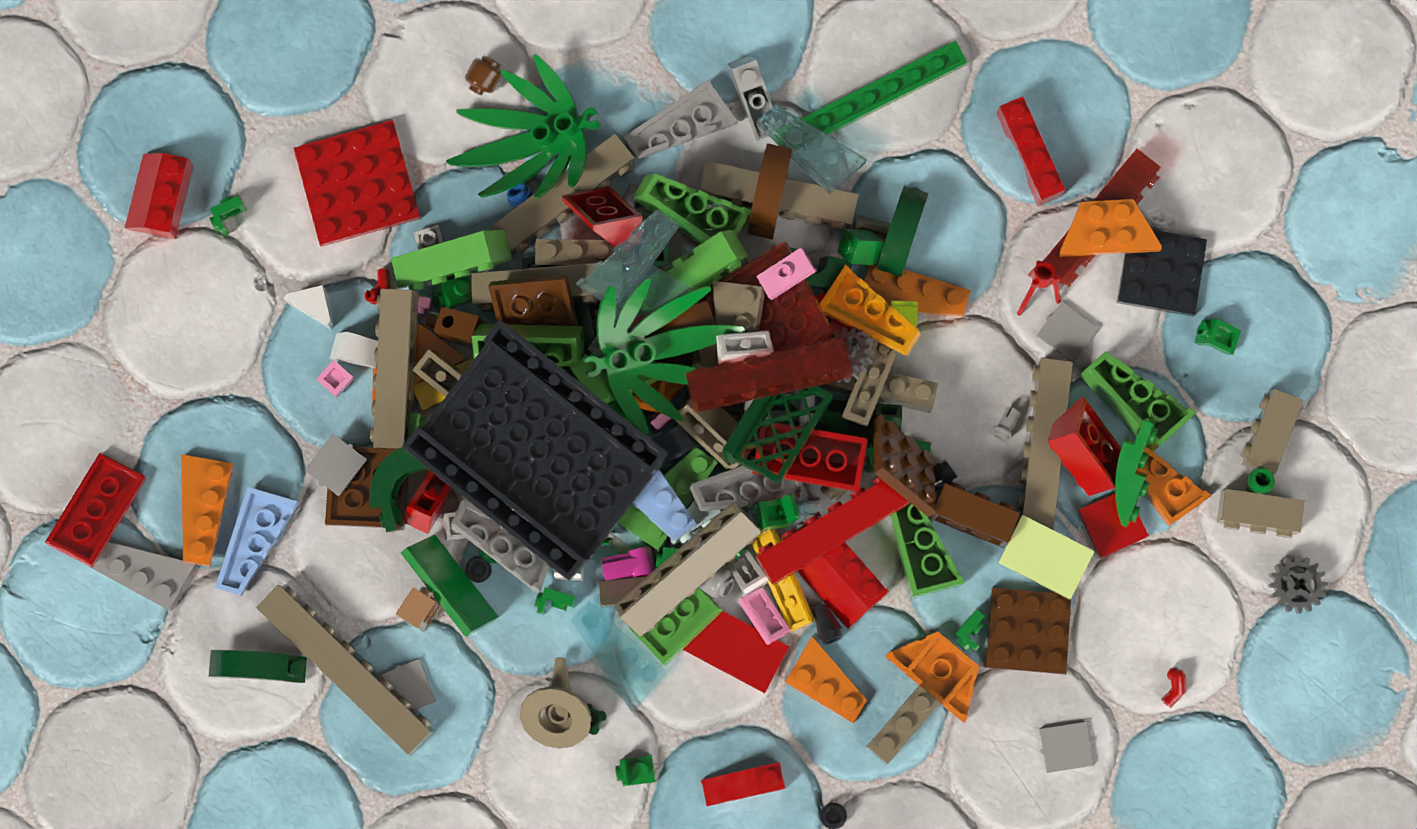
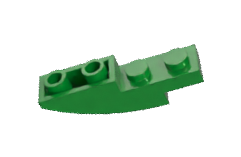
[1115,417,1158,527]

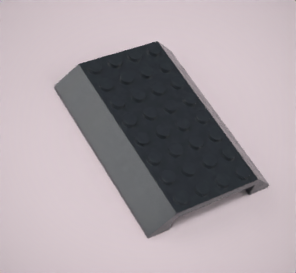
[402,320,668,581]

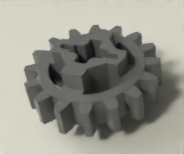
[818,327,875,383]
[1267,556,1328,614]

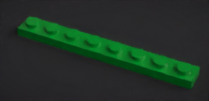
[773,40,968,154]

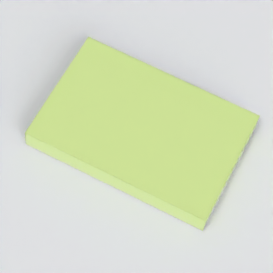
[998,515,1094,599]

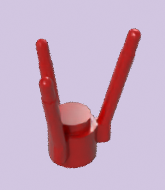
[1017,260,1061,316]

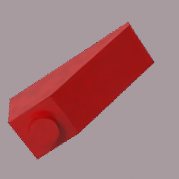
[405,471,453,534]
[701,762,786,806]

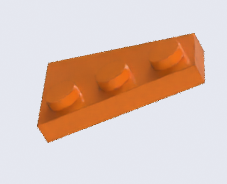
[1138,447,1212,526]
[785,637,867,723]

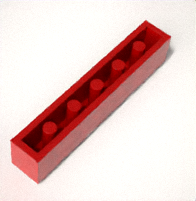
[756,477,910,586]

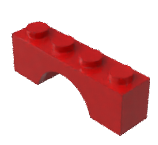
[996,96,1065,207]

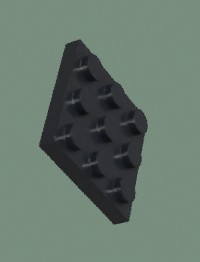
[1116,230,1207,317]

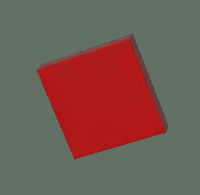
[1078,493,1149,559]

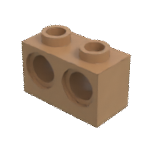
[396,587,441,632]

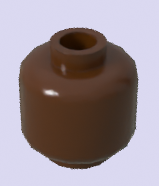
[465,55,503,96]

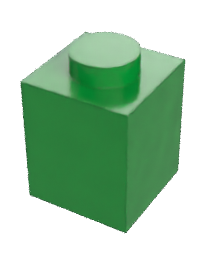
[837,229,884,265]

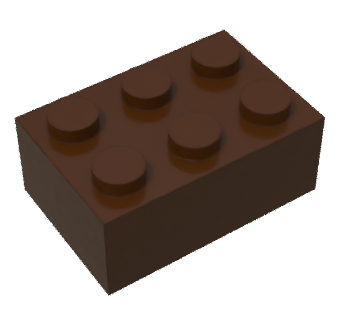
[929,482,1020,548]

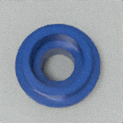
[507,183,532,207]

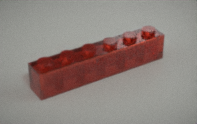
[1042,148,1161,290]
[685,338,851,413]

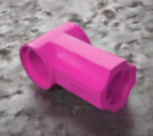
[601,547,656,581]

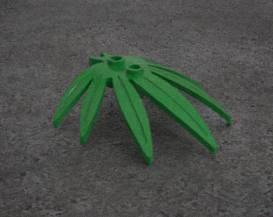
[446,54,601,199]
[582,278,745,434]

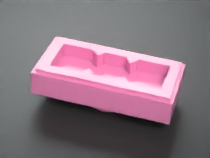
[757,248,816,300]
[649,412,673,434]
[738,586,791,645]

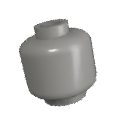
[699,566,734,600]

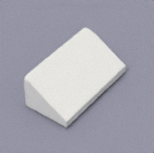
[716,331,774,368]

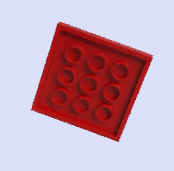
[294,120,421,247]

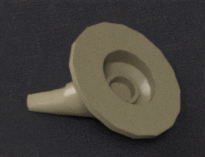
[520,657,591,749]

